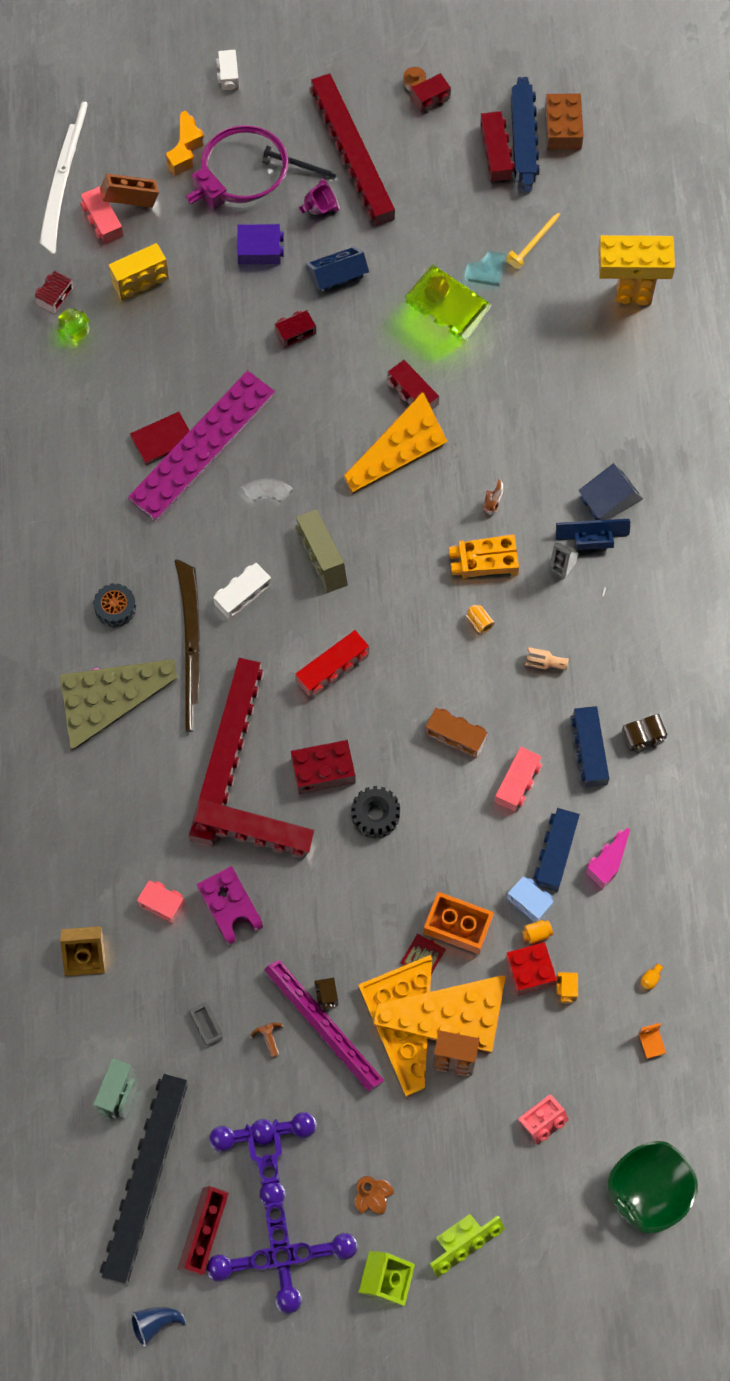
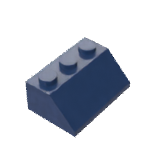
[305,246,369,291]

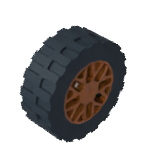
[93,583,136,627]

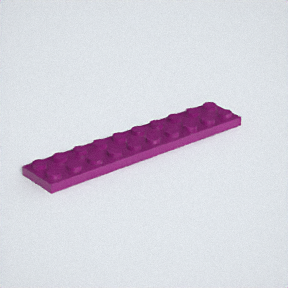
[128,370,275,522]

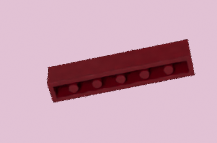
[192,799,314,858]

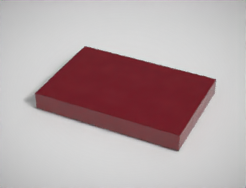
[130,411,190,465]

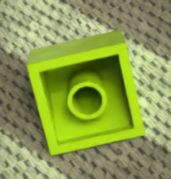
[359,1250,415,1306]

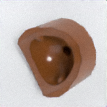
[403,67,426,92]

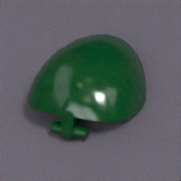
[607,1141,698,1233]

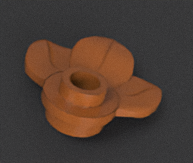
[483,479,503,515]
[354,1176,394,1214]

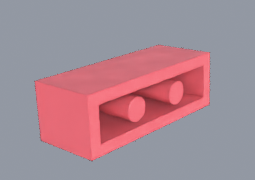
[80,186,124,245]
[494,747,543,812]

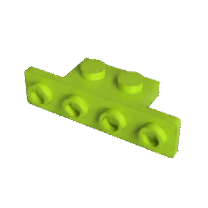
[430,1214,505,1277]

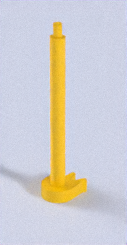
[506,213,560,269]

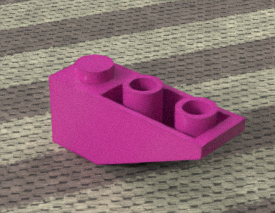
[586,827,630,889]

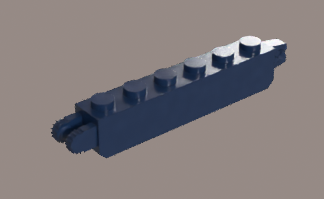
[511,77,540,194]

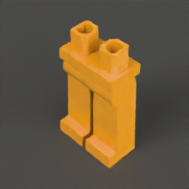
[449,534,519,579]

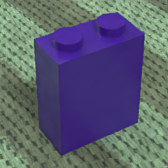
[237,224,284,265]

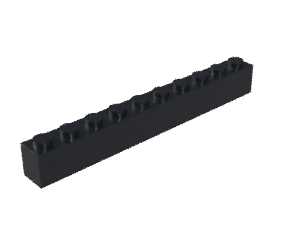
[100,1074,189,1286]

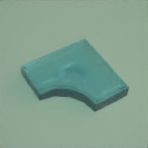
[465,250,506,287]

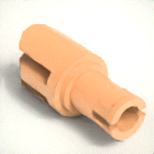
[525,647,569,670]

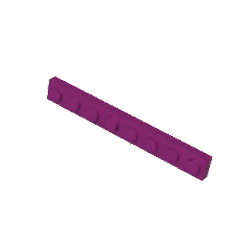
[264,960,384,1092]

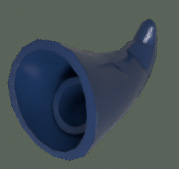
[131,1307,186,1347]

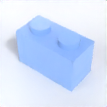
[507,876,554,922]

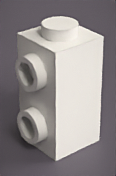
[216,50,239,90]

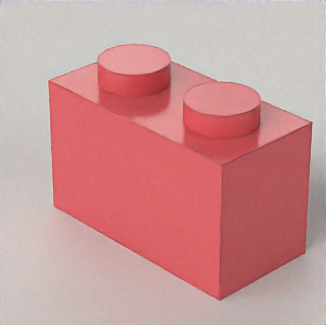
[137,880,185,924]

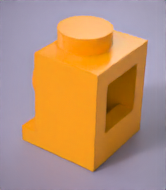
[556,972,578,1004]

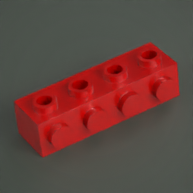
[295,630,369,697]

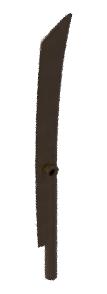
[175,559,200,732]

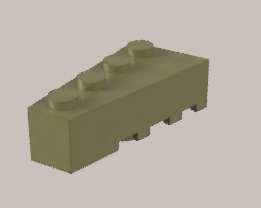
[295,509,348,593]

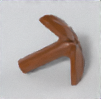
[250,1022,283,1057]

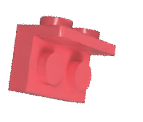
[518,1094,569,1144]

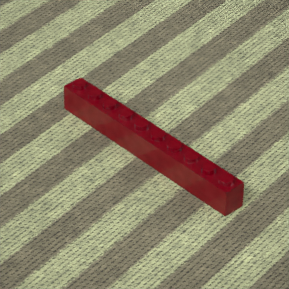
[309,73,395,226]
[189,657,264,847]

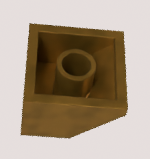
[60,926,105,976]

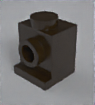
[314,977,339,1010]

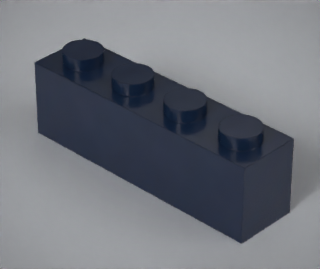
[570,706,610,787]
[533,808,580,892]

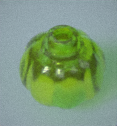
[57,308,90,341]

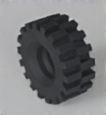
[351,786,400,838]

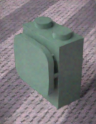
[93,1058,138,1120]

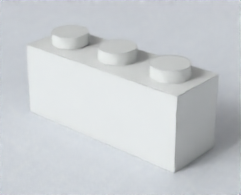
[213,563,272,620]

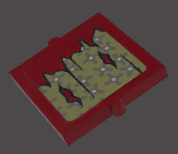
[400,933,446,975]

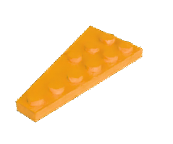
[343,392,448,492]

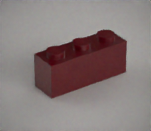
[387,360,440,410]

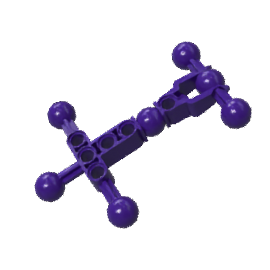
[206,1112,358,1314]

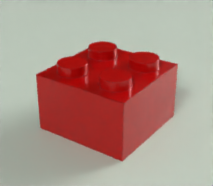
[505,942,557,996]

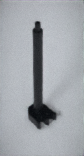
[262,145,336,178]

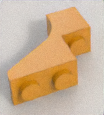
[165,110,204,176]

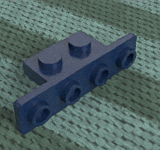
[555,518,631,550]

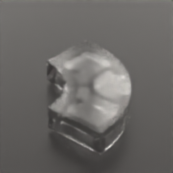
[241,478,293,503]

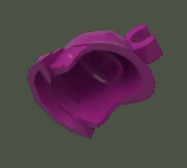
[298,178,340,215]

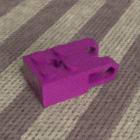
[196,866,263,945]

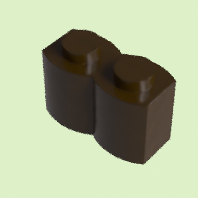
[622,714,668,752]

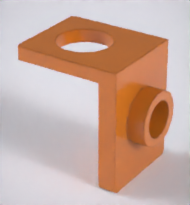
[638,1023,666,1059]

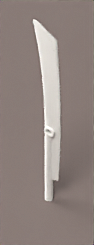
[39,102,88,254]

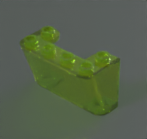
[404,264,491,341]

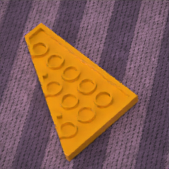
[358,955,432,1097]
[373,976,506,1054]

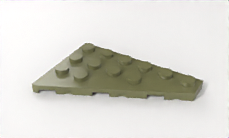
[60,659,177,749]

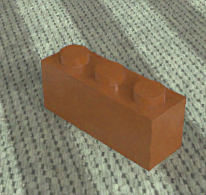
[100,173,159,208]
[425,708,488,758]

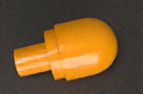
[641,963,664,990]

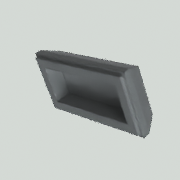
[189,1002,224,1047]

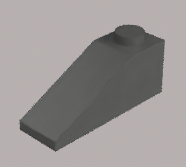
[549,543,578,578]

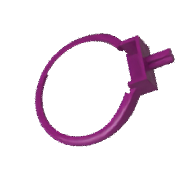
[185,125,288,210]

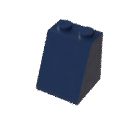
[578,463,643,520]

